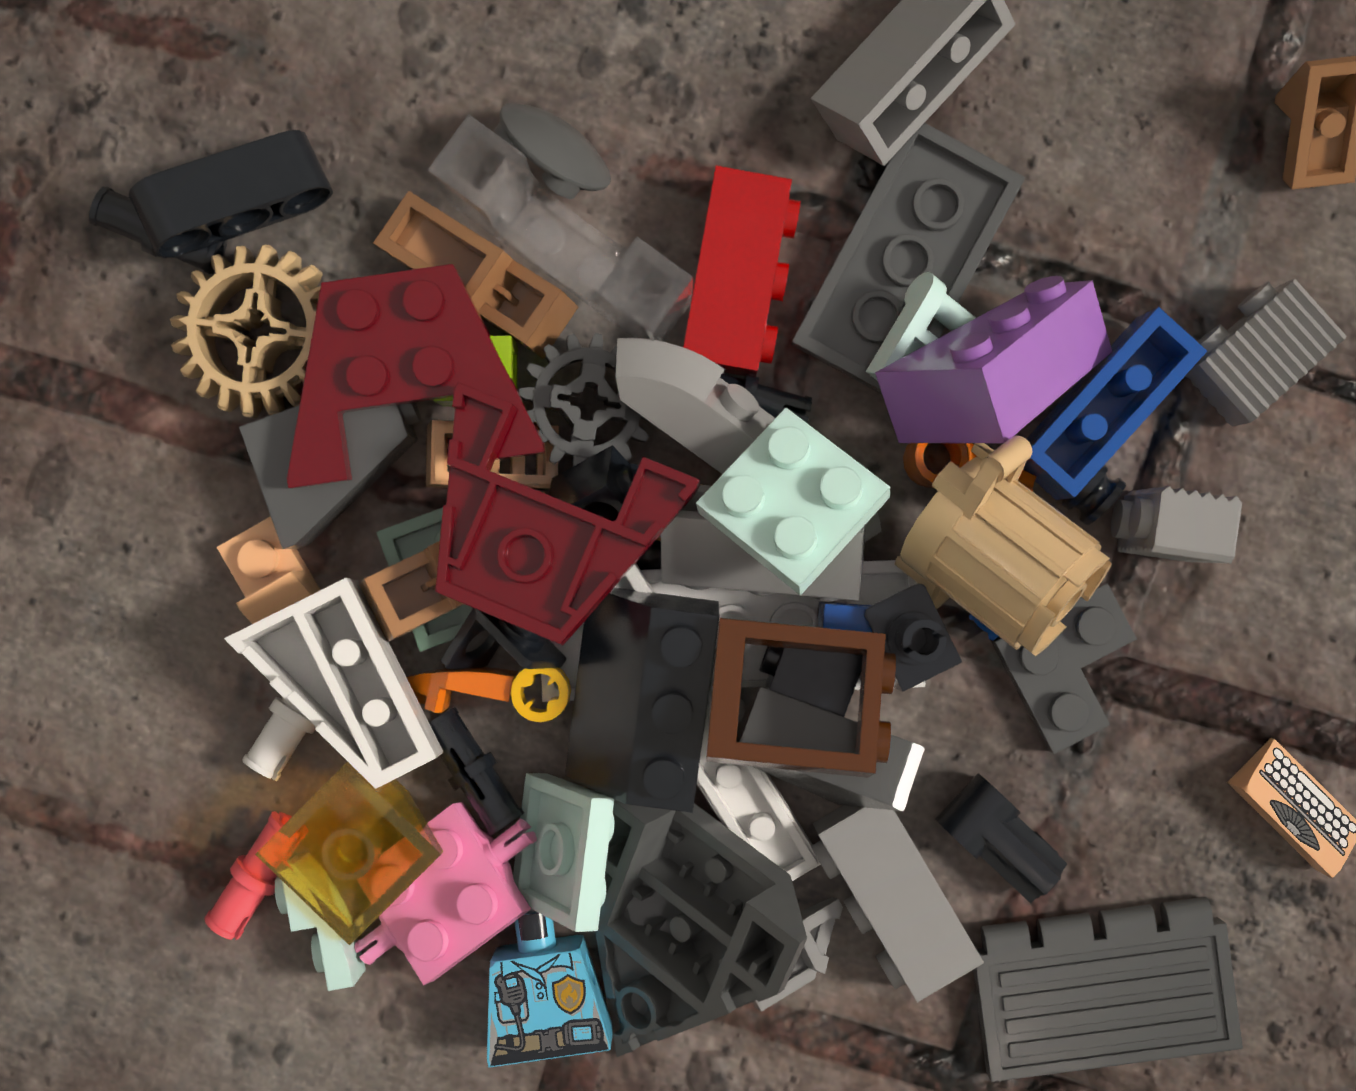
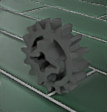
[519,333,649,467]

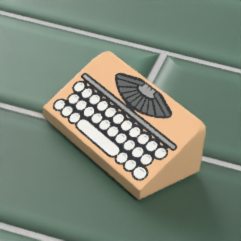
[1227,738,1356,878]

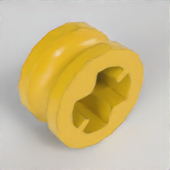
[511,668,572,723]

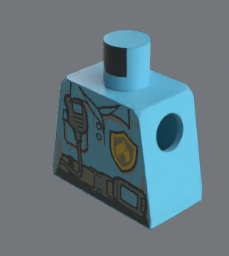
[487,909,613,1068]

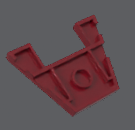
[287,264,545,489]
[435,382,701,645]

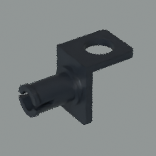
[864,583,962,692]
[441,608,567,669]

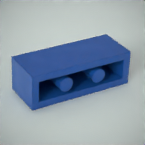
[1023,307,1207,500]

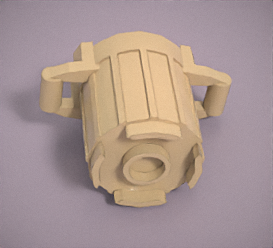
[895,435,1112,656]

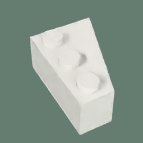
[224,578,443,789]

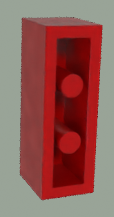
[683,166,801,376]

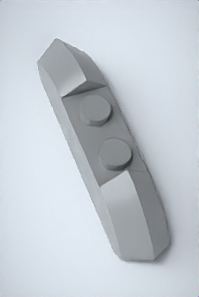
[615,338,881,542]

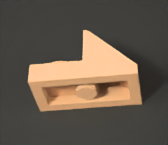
[217,516,320,624]

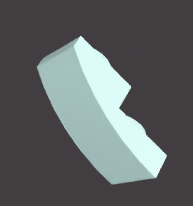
[275,853,366,991]

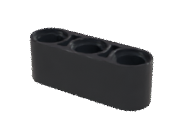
[128,130,333,258]

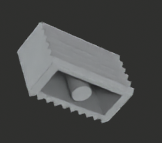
[1185,279,1347,427]
[1111,486,1242,564]

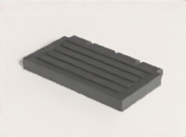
[973,897,1243,1082]

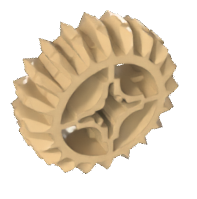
[170,245,323,419]

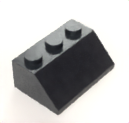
[565,587,720,813]

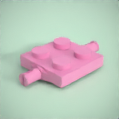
[354,802,537,985]

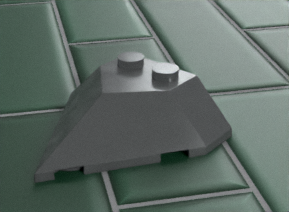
[595,791,807,1057]

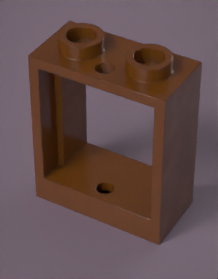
[706,618,896,778]

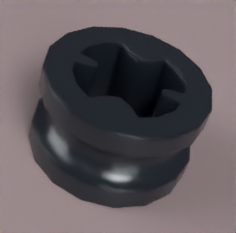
[1062,465,1126,525]

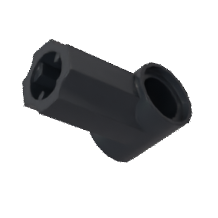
[935,773,1067,903]

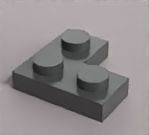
[990,583,1137,754]

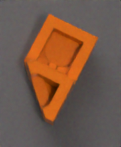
[406,667,519,713]

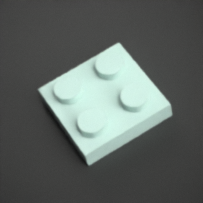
[696,408,890,596]
[513,773,615,932]

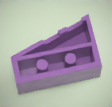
[875,276,1112,443]

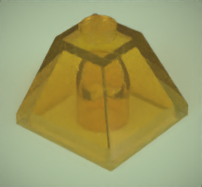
[255,761,443,946]

